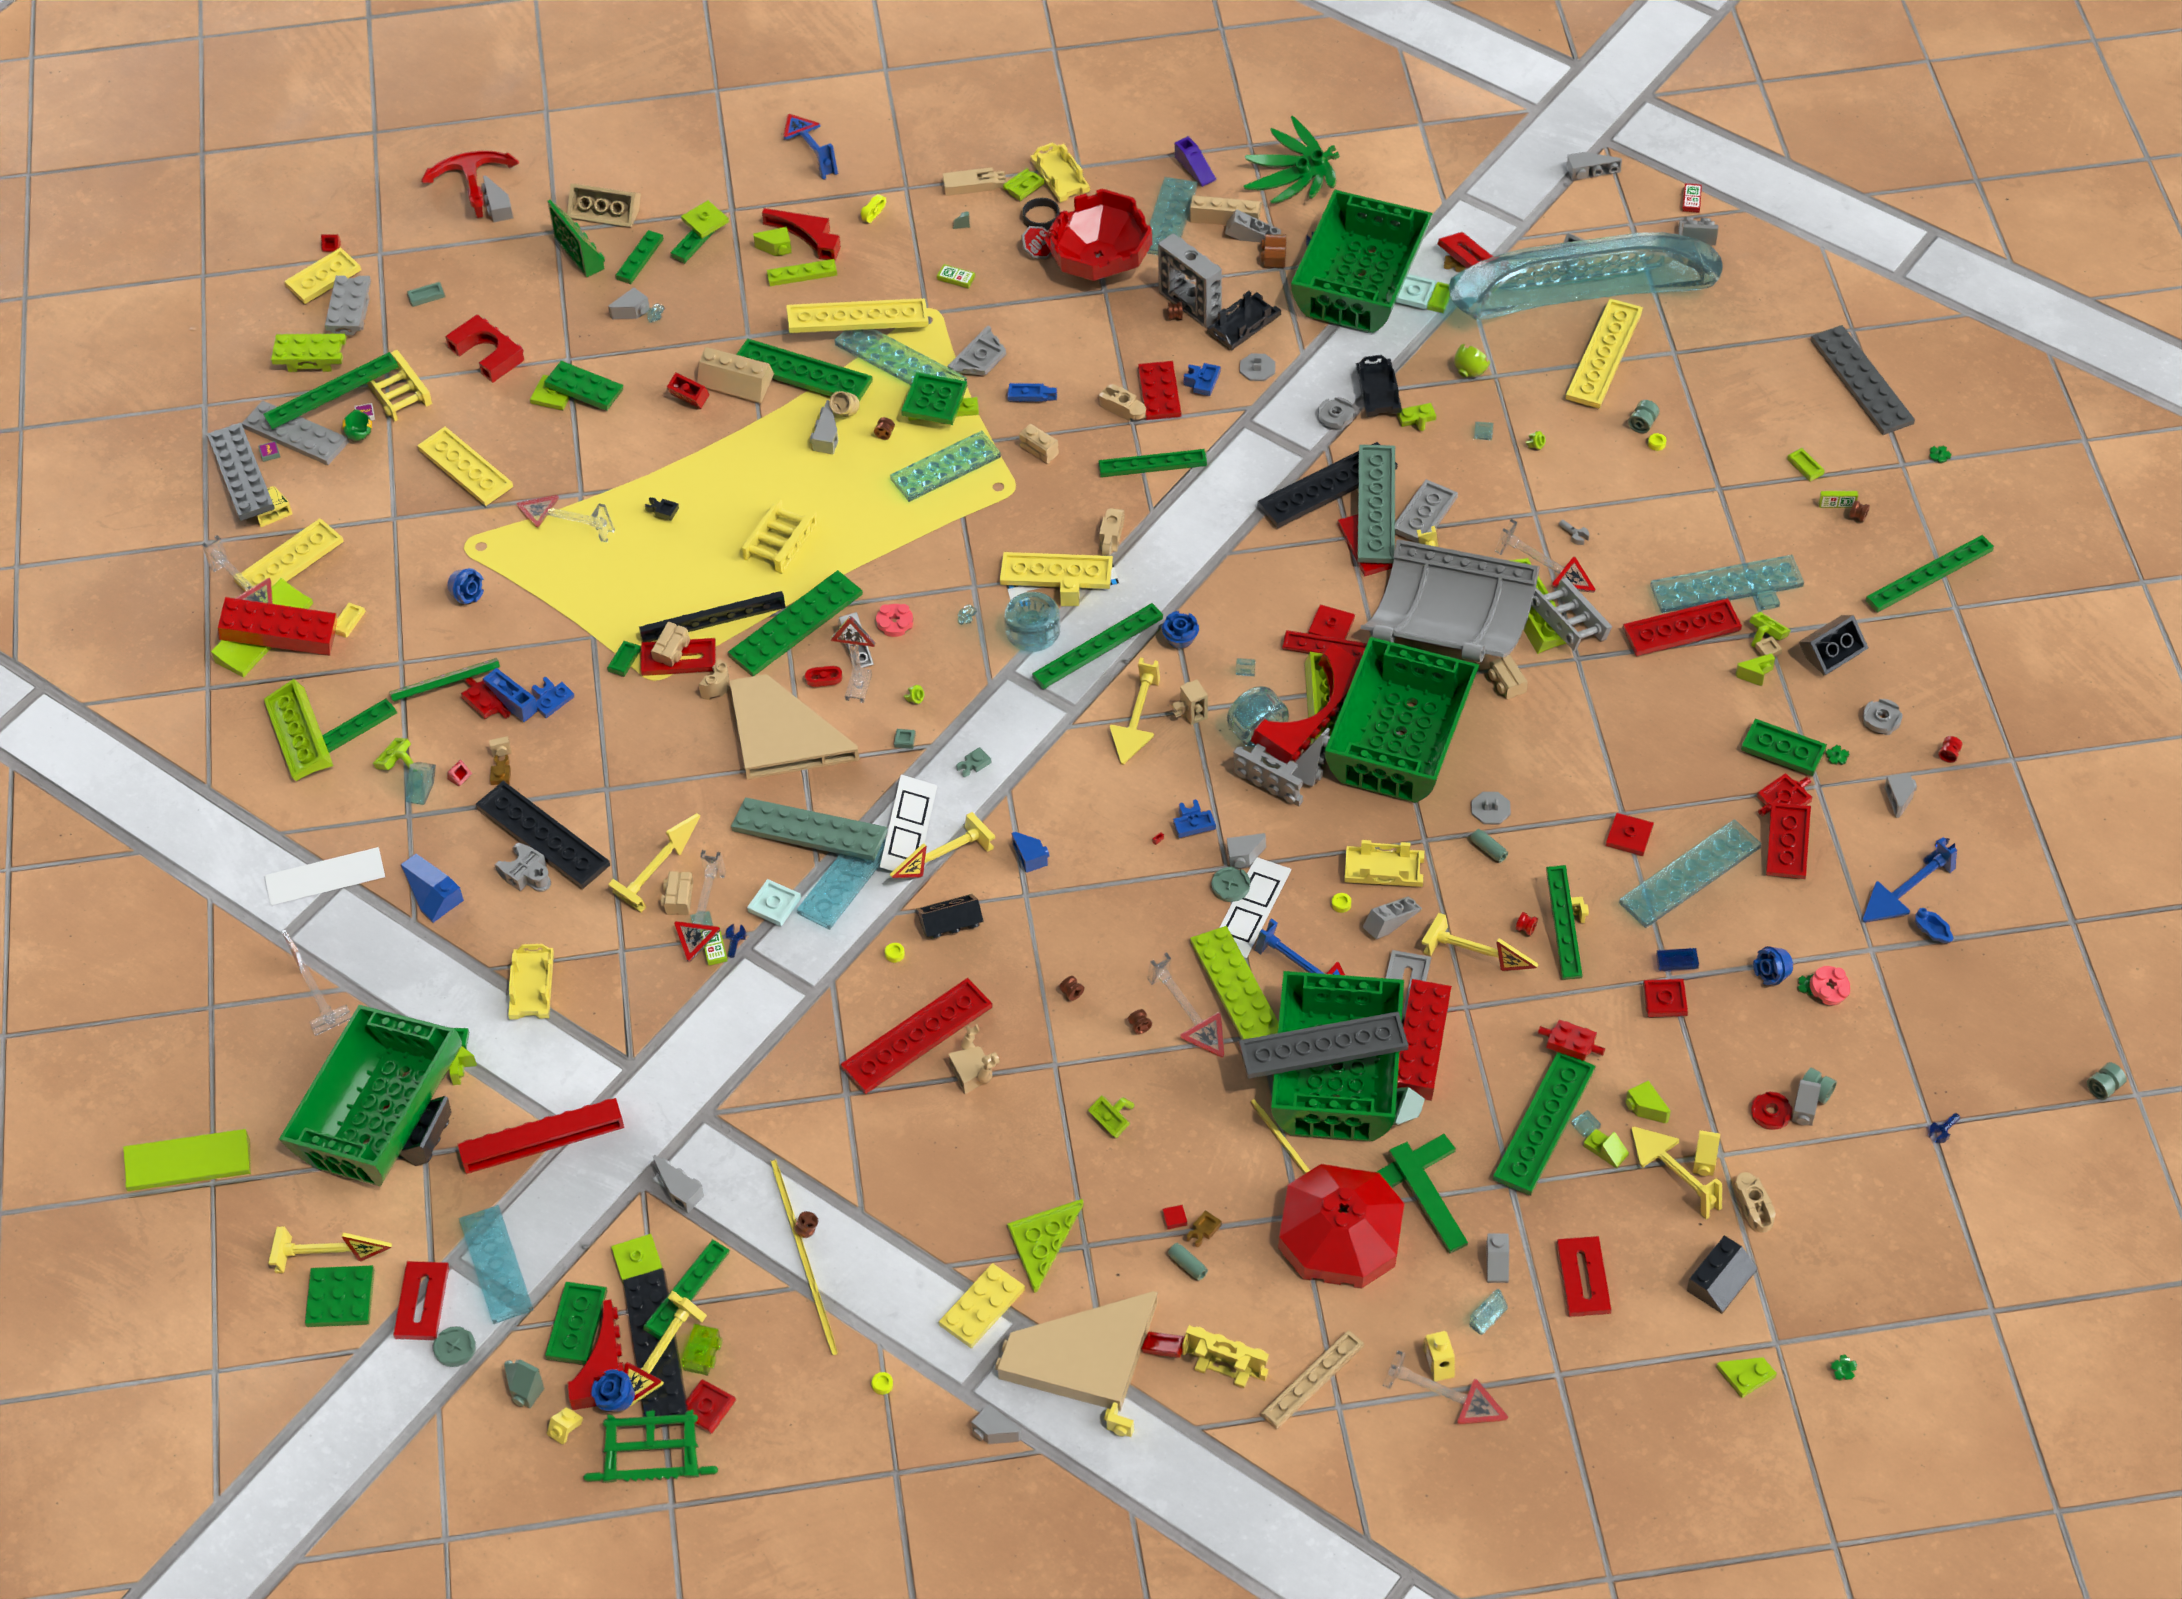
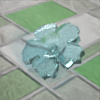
[647,303,665,323]
[958,604,977,625]

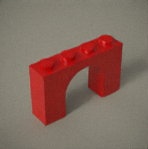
[445,314,525,383]

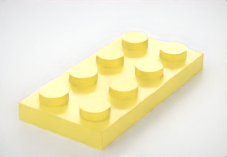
[284,248,361,304]
[939,1263,1025,1349]

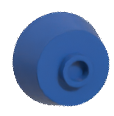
[447,568,484,604]
[1162,611,1199,648]
[1753,946,1793,985]
[592,1369,635,1412]

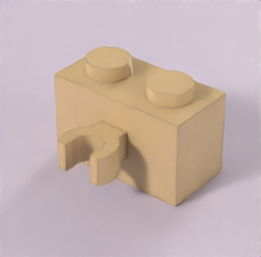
[1172,679,1208,725]

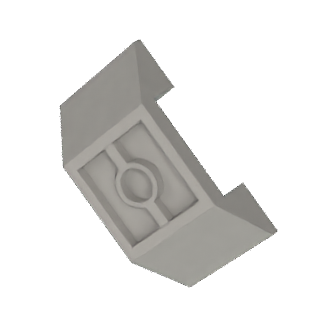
[1679,217,1719,245]

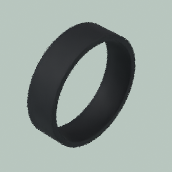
[1022,198,1060,231]

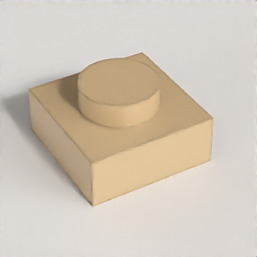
[1755,637,1782,657]
[489,736,512,757]

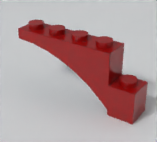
[762,208,841,261]
[568,1299,624,1410]

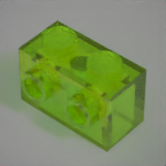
[681,1324,723,1376]

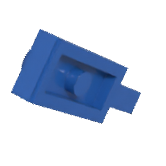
[1008,383,1057,401]

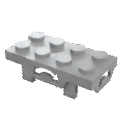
[325,276,371,335]
[1233,744,1303,806]

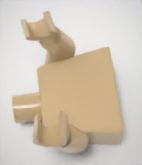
[949,1024,1000,1094]

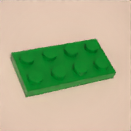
[544,361,624,411]
[1741,718,1827,776]
[545,1282,607,1365]

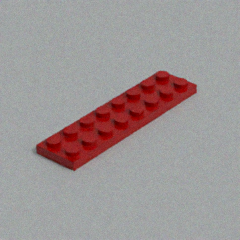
[841,978,993,1094]

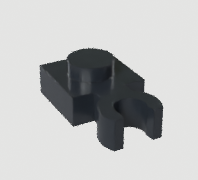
[645,497,679,521]

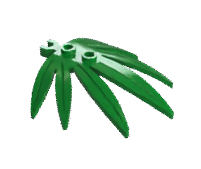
[1244,116,1340,204]

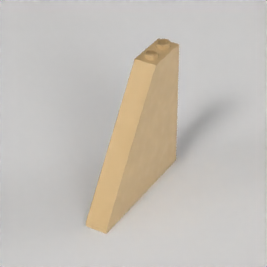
[730,674,859,780]
[995,1291,1158,1412]

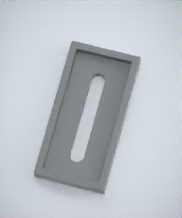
[1386,950,1431,1023]

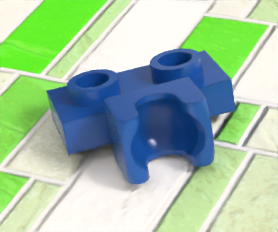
[1184,363,1221,396]
[531,677,574,718]
[1173,799,1216,838]

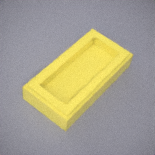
[335,603,366,638]

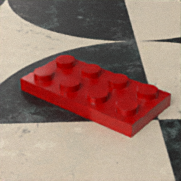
[1138,361,1181,420]
[1766,802,1811,879]

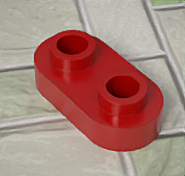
[805,666,843,687]

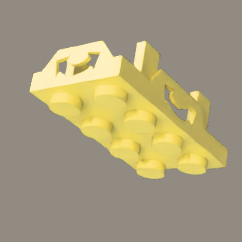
[1030,142,1090,202]
[1345,840,1425,887]
[508,944,554,1019]
[1183,1325,1269,1388]

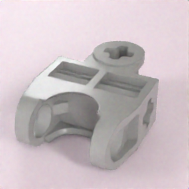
[494,843,551,892]

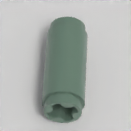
[1470,829,1508,863]
[1168,1243,1208,1281]

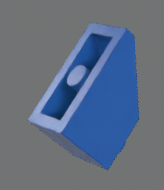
[1011,832,1050,873]

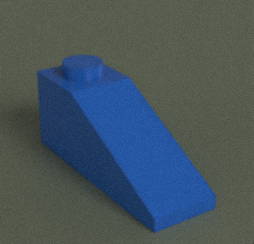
[483,668,537,722]

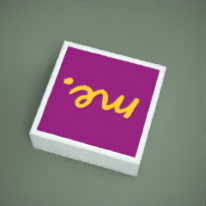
[354,403,375,420]

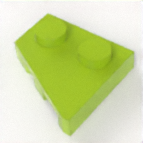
[1716,1357,1777,1398]

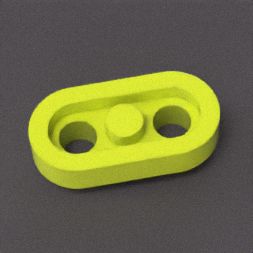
[861,194,886,223]

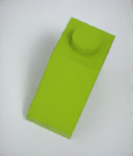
[753,227,792,256]
[1625,1080,1671,1123]

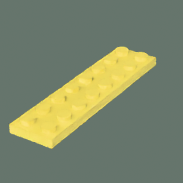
[787,298,928,333]
[1566,299,1643,409]

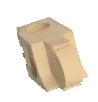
[1099,384,1146,421]
[1099,508,1125,556]
[1735,1172,1776,1233]

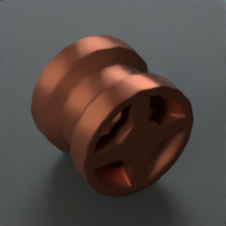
[1168,302,1183,320]
[874,417,895,440]
[1849,500,1870,522]
[1059,976,1085,1001]
[1128,1009,1152,1034]
[794,1211,818,1238]

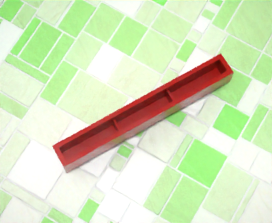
[458,1098,624,1174]

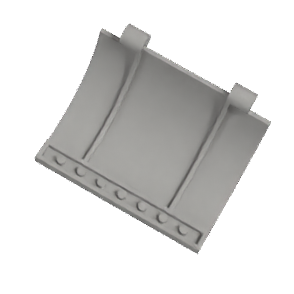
[1360,539,1540,662]

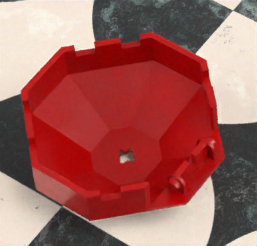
[1044,189,1152,281]
[1278,1164,1405,1289]

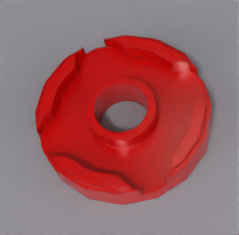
[1751,1091,1793,1130]

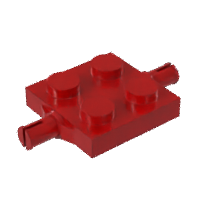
[461,677,511,719]
[1757,773,1812,817]
[1538,1019,1606,1061]

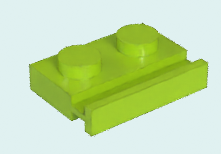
[1003,168,1044,201]

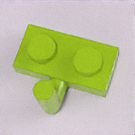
[1397,403,1436,431]
[1749,612,1791,648]
[373,738,417,771]
[1088,1095,1134,1138]

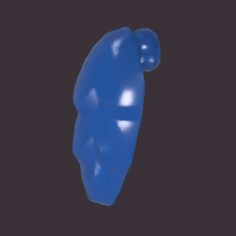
[1915,908,1953,944]

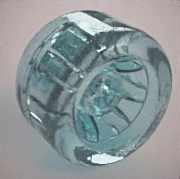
[1004,592,1061,652]
[1227,686,1289,747]

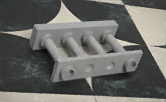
[1531,578,1612,651]

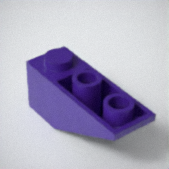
[1174,136,1216,187]

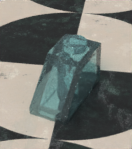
[406,762,436,805]

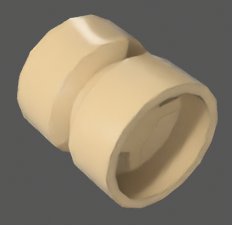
[829,391,860,416]

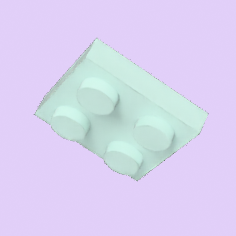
[1396,274,1436,309]
[747,879,801,926]

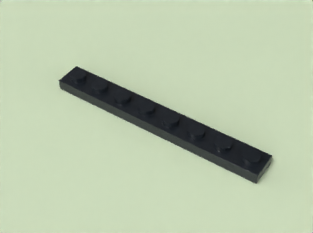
[639,591,786,642]

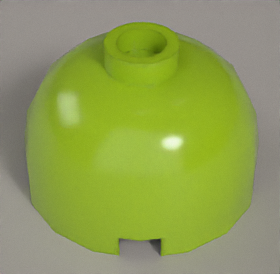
[1454,344,1490,378]

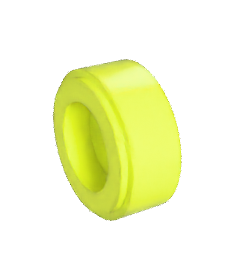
[1648,433,1666,451]
[1332,893,1351,913]
[885,943,905,963]
[872,1372,893,1395]

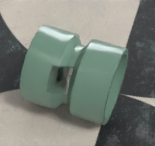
[1628,400,1660,434]
[2087,1062,2127,1100]
[1802,1067,1837,1104]

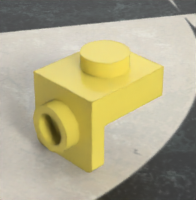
[1571,897,1589,923]
[1104,1402,1134,1437]
[547,1407,583,1444]

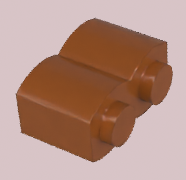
[1261,234,1286,267]

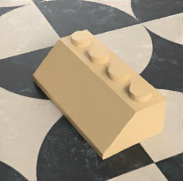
[567,183,641,227]
[1190,196,1262,225]
[697,347,774,404]

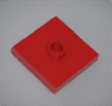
[1308,604,1355,640]
[1606,813,1654,856]
[1643,979,1688,1017]
[686,1379,737,1434]

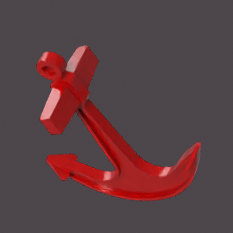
[421,151,519,218]

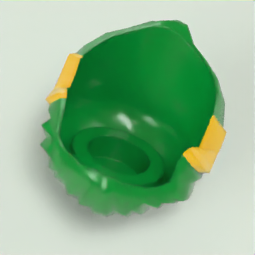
[342,409,372,441]

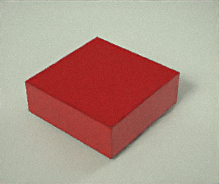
[1162,1204,1188,1230]

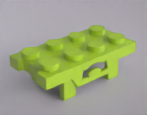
[271,334,346,372]

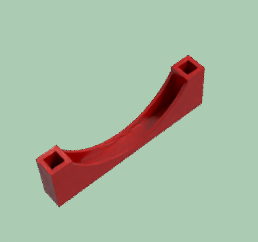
[1250,643,1360,765]

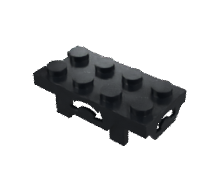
[1207,291,1281,350]
[1356,355,1402,417]

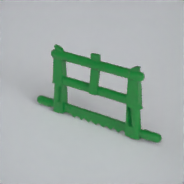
[583,1409,718,1483]

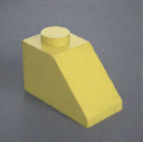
[1693,1130,1720,1176]

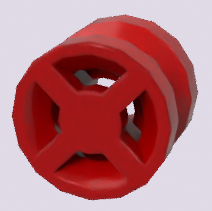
[1515,912,1538,936]

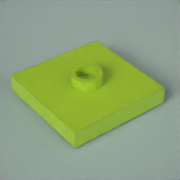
[681,200,729,238]
[530,375,570,411]
[611,1234,662,1284]

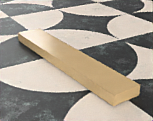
[1261,1330,1364,1429]

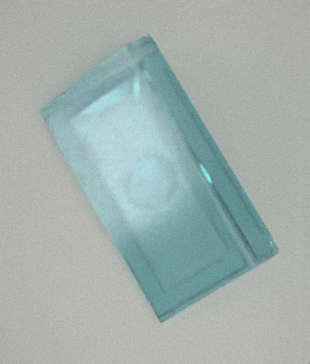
[1469,1289,1508,1335]

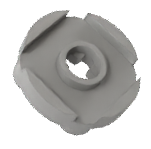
[1319,397,1354,430]
[1863,699,1903,735]

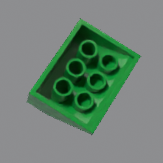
[547,200,605,277]

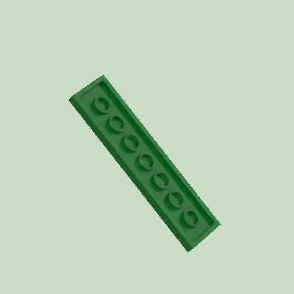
[736,338,873,401]
[728,570,863,676]
[1493,1052,1596,1196]

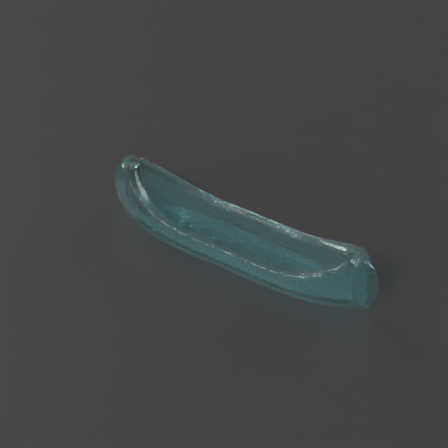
[1449,232,1723,320]

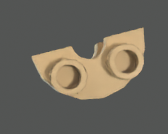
[699,659,730,700]

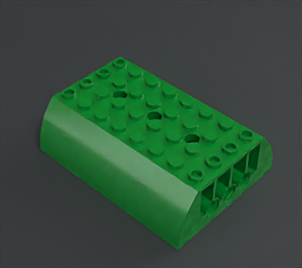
[1291,189,1433,333]
[1325,637,1479,803]
[1271,971,1404,1141]
[279,1005,462,1186]

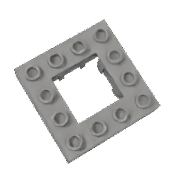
[1158,233,1222,329]

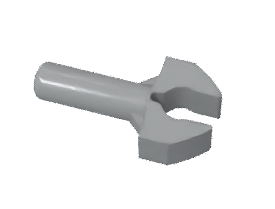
[1559,520,1589,545]

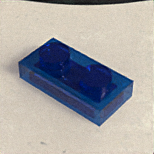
[1656,948,1699,971]

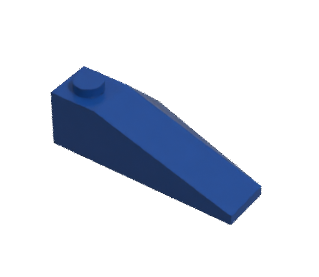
[401,853,464,923]

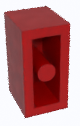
[667,372,710,409]

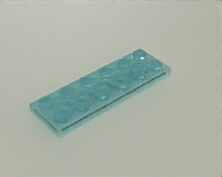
[1147,177,1198,255]
[890,431,1001,502]
[797,839,886,930]
[459,1205,534,1324]

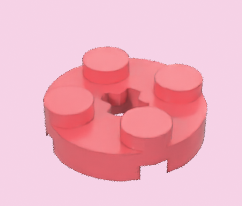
[876,604,913,637]
[1810,966,1850,1005]

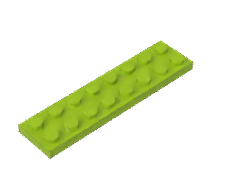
[1190,926,1279,1040]

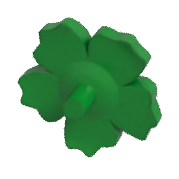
[1929,445,1952,463]
[1826,745,1850,765]
[1798,974,1814,996]
[1831,1354,1857,1381]

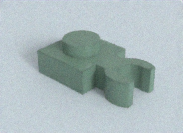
[956,747,992,777]

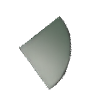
[953,211,970,229]

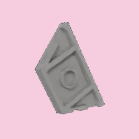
[947,326,1006,376]

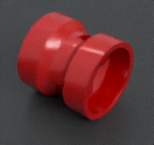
[1938,736,1963,763]

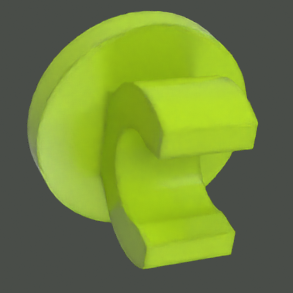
[1526,431,1546,449]
[904,685,924,704]

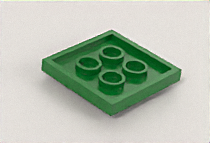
[901,372,967,425]
[305,1265,375,1327]

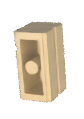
[1019,424,1059,463]
[651,622,690,667]
[1488,655,1528,699]
[661,871,693,915]

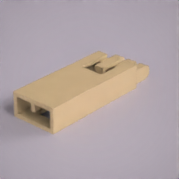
[943,167,1006,196]

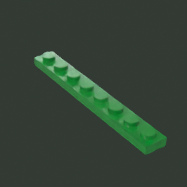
[263,352,398,429]
[1865,535,1994,613]
[1032,603,1163,689]

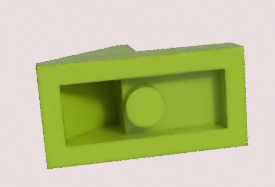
[1736,653,1775,686]
[450,1046,477,1085]
[1583,1129,1629,1169]

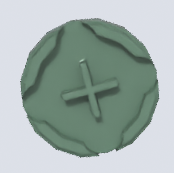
[1211,867,1250,902]
[433,1326,476,1367]

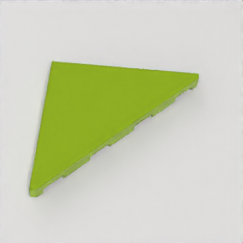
[1007,1199,1084,1293]

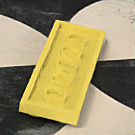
[417,427,513,506]
[234,518,344,599]
[1000,552,1113,589]

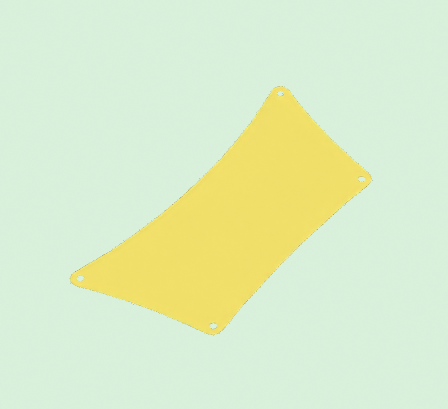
[464,308,1016,681]

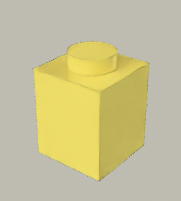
[1060,578,1080,606]

